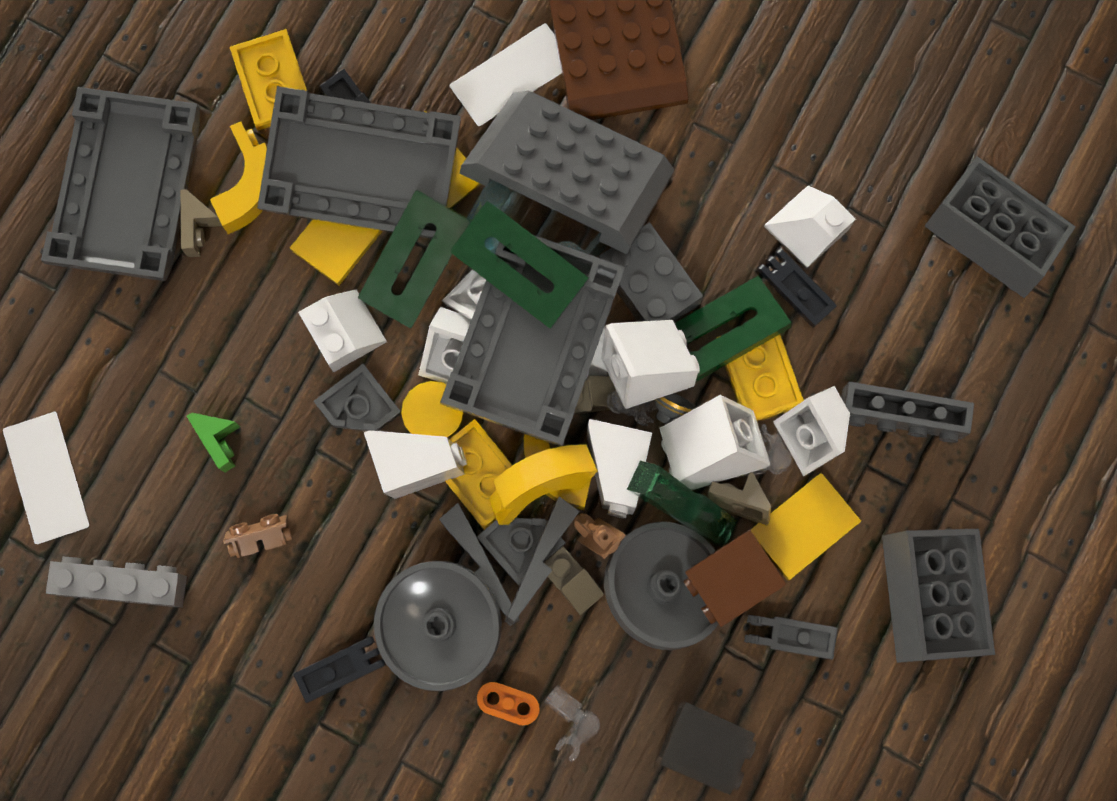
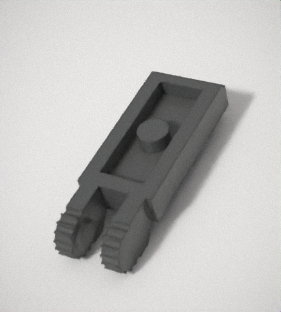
[744,615,838,660]

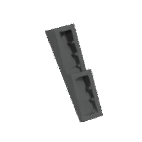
[504,497,580,626]
[439,503,520,625]

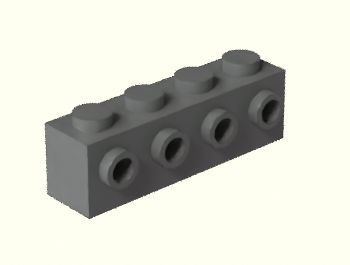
[841,382,974,443]

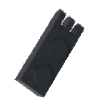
[757,248,837,328]
[293,636,386,703]

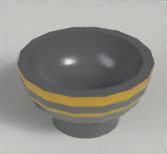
[655,393,697,424]

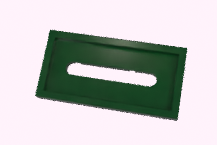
[358,190,471,328]
[449,200,590,329]
[674,276,792,382]

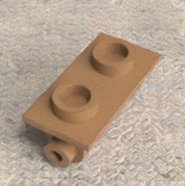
[574,513,626,559]
[223,514,292,558]

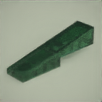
[627,460,738,547]

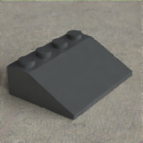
[925,156,1076,298]
[882,529,995,663]

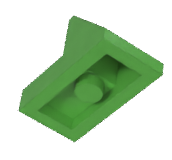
[186,413,240,473]

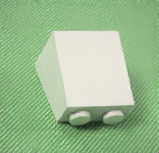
[601,320,700,409]
[659,395,770,490]
[586,419,652,518]
[364,430,467,499]

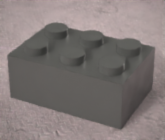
[599,222,703,322]

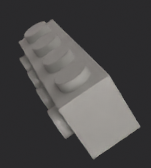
[46,557,187,608]

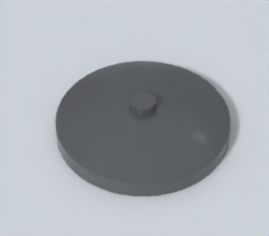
[604,522,718,650]
[374,561,502,691]

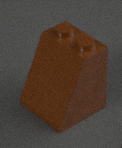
[683,530,787,627]

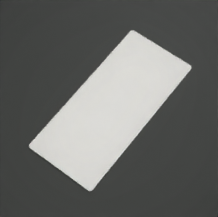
[450,23,562,126]
[3,412,89,544]

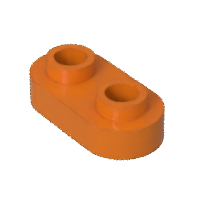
[477,682,540,725]

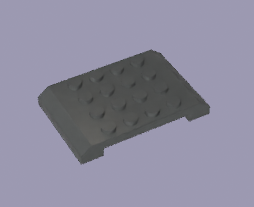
[257,86,461,239]
[41,87,200,281]
[460,91,674,254]
[440,235,625,446]

